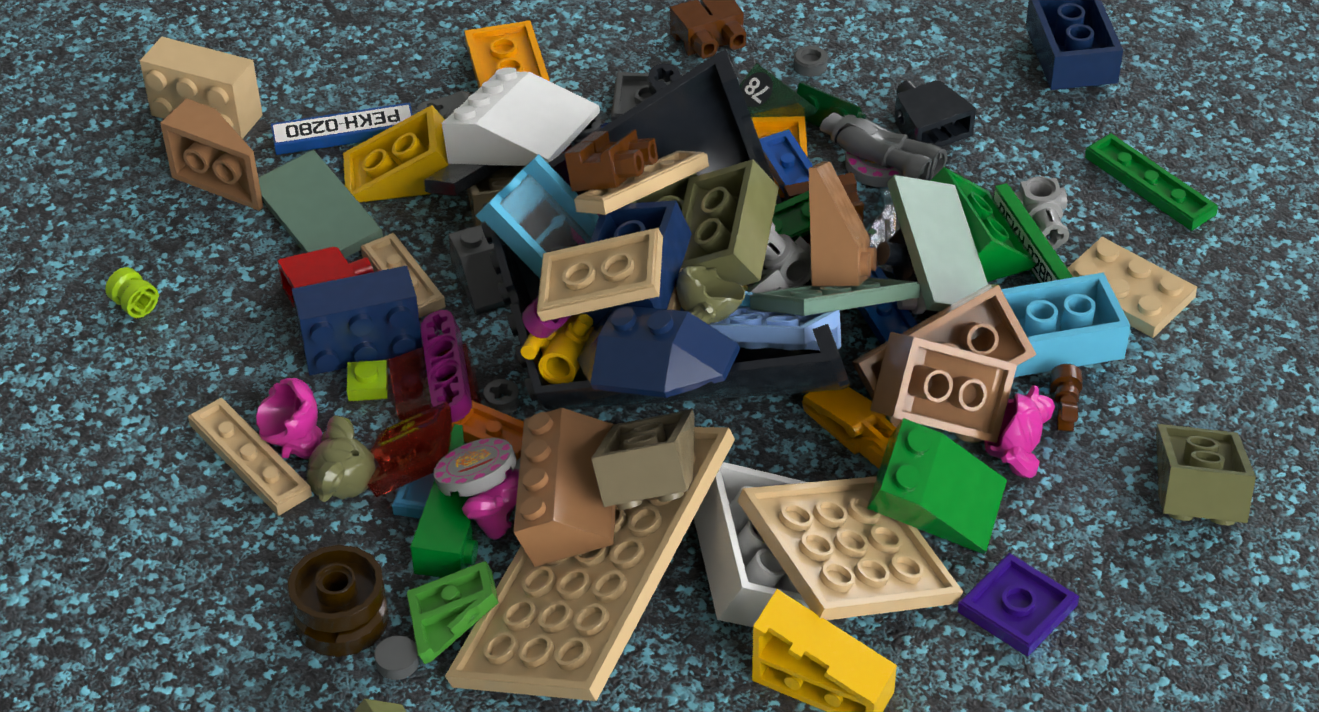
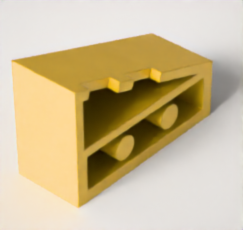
[752,589,897,712]

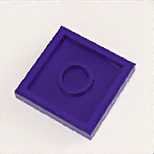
[957,553,1079,657]

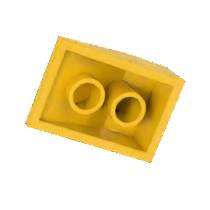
[343,105,450,203]

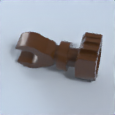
[1049,364,1082,432]

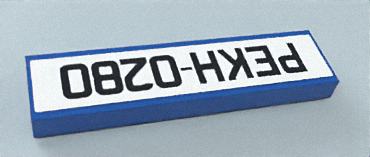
[271,103,413,155]

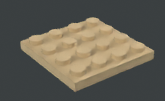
[737,476,963,620]

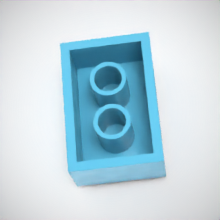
[1001,272,1131,377]

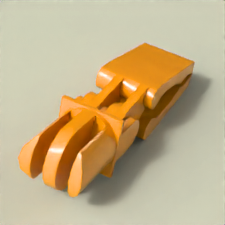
[802,387,896,469]

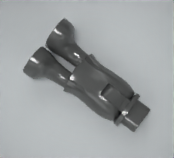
[820,112,948,181]

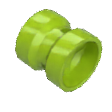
[105,267,159,318]

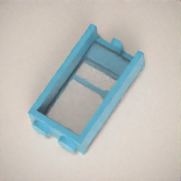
[475,154,599,278]

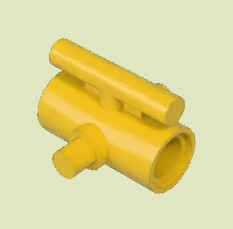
[520,313,594,384]

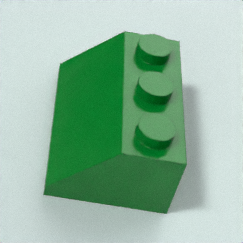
[930,167,1036,282]

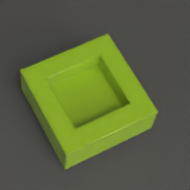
[347,360,388,401]

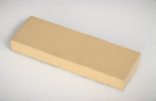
[361,233,446,318]

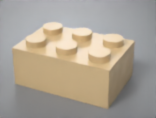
[140,36,263,139]

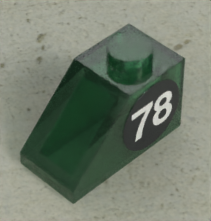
[740,63,818,117]

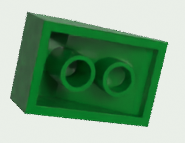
[867,418,1007,554]

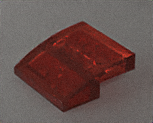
[388,343,482,421]
[367,401,452,497]

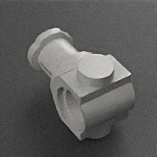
[1014,176,1069,249]
[763,222,811,288]

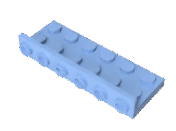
[680,307,841,350]

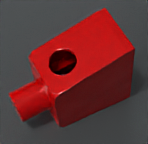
[277,247,374,308]

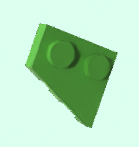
[407,561,499,664]

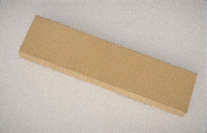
[574,151,709,215]
[188,397,312,516]

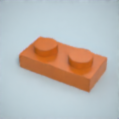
[449,400,524,461]

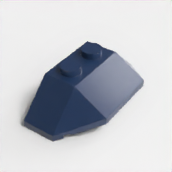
[577,305,740,398]

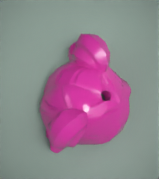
[256,378,323,459]
[984,385,1055,478]
[462,469,519,540]

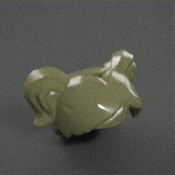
[676,266,745,324]
[306,415,376,502]

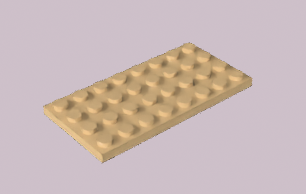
[445,427,735,701]

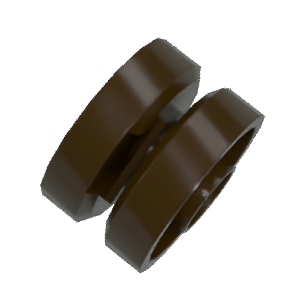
[288,545,389,657]

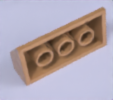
[852,284,1037,428]
[514,408,616,567]

